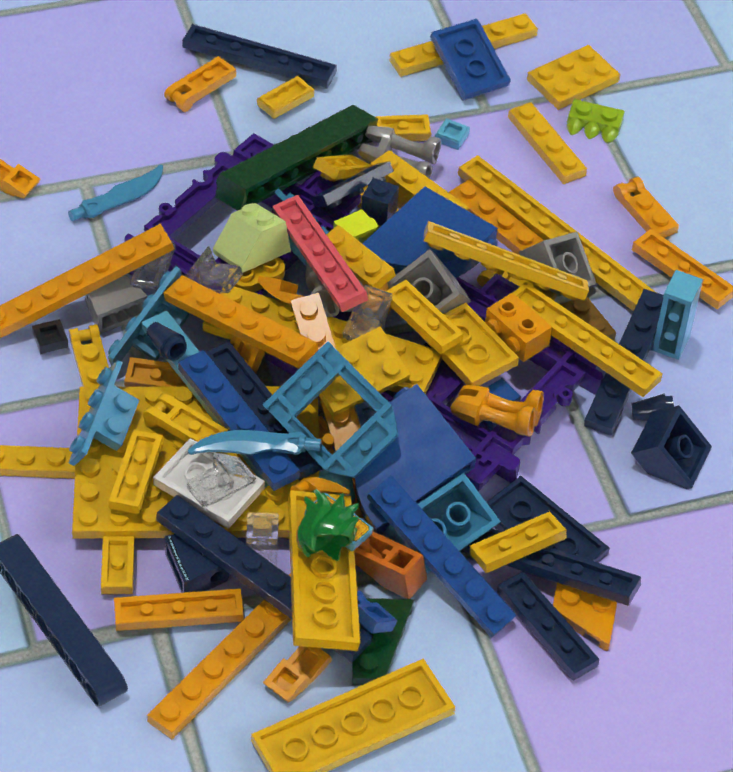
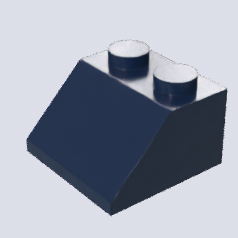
[631,405,712,489]

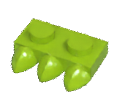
[566,99,625,143]

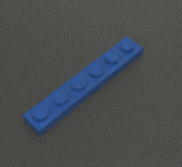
[178,350,300,491]
[366,475,517,638]

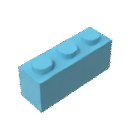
[652,270,703,360]

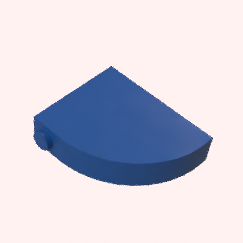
[362,186,498,278]
[355,384,476,535]

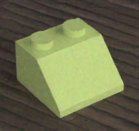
[213,203,291,273]

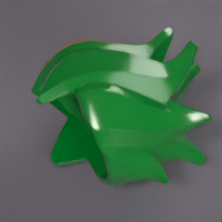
[296,489,360,561]

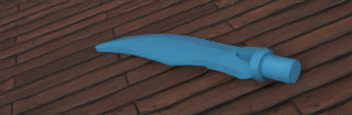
[68,164,163,221]
[188,430,322,455]

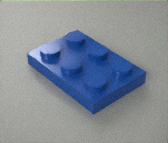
[430,18,511,100]

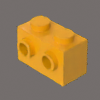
[485,292,552,362]

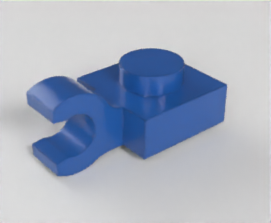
[357,590,397,634]

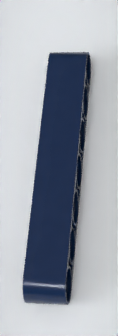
[0,534,128,707]

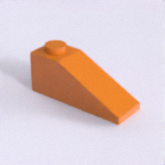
[354,531,427,599]

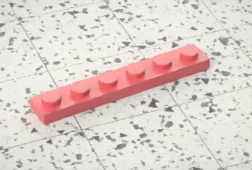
[272,195,368,312]

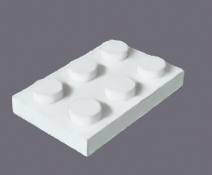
[153,438,265,529]

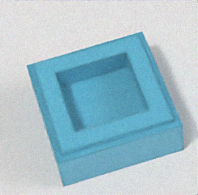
[435,118,470,150]

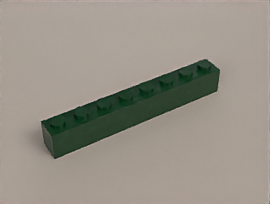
[215,105,378,211]

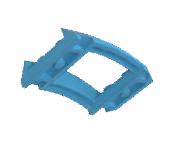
[263,341,399,478]

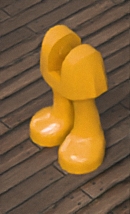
[451,385,544,437]

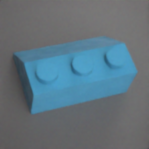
[384,473,501,574]

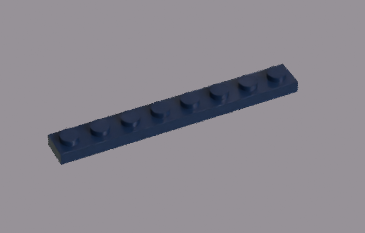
[156,495,373,663]

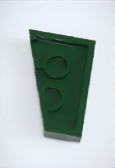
[352,598,414,685]

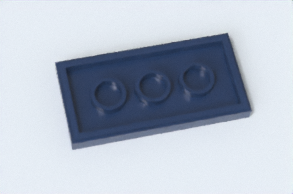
[486,476,610,562]

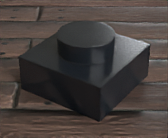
[32,319,68,354]

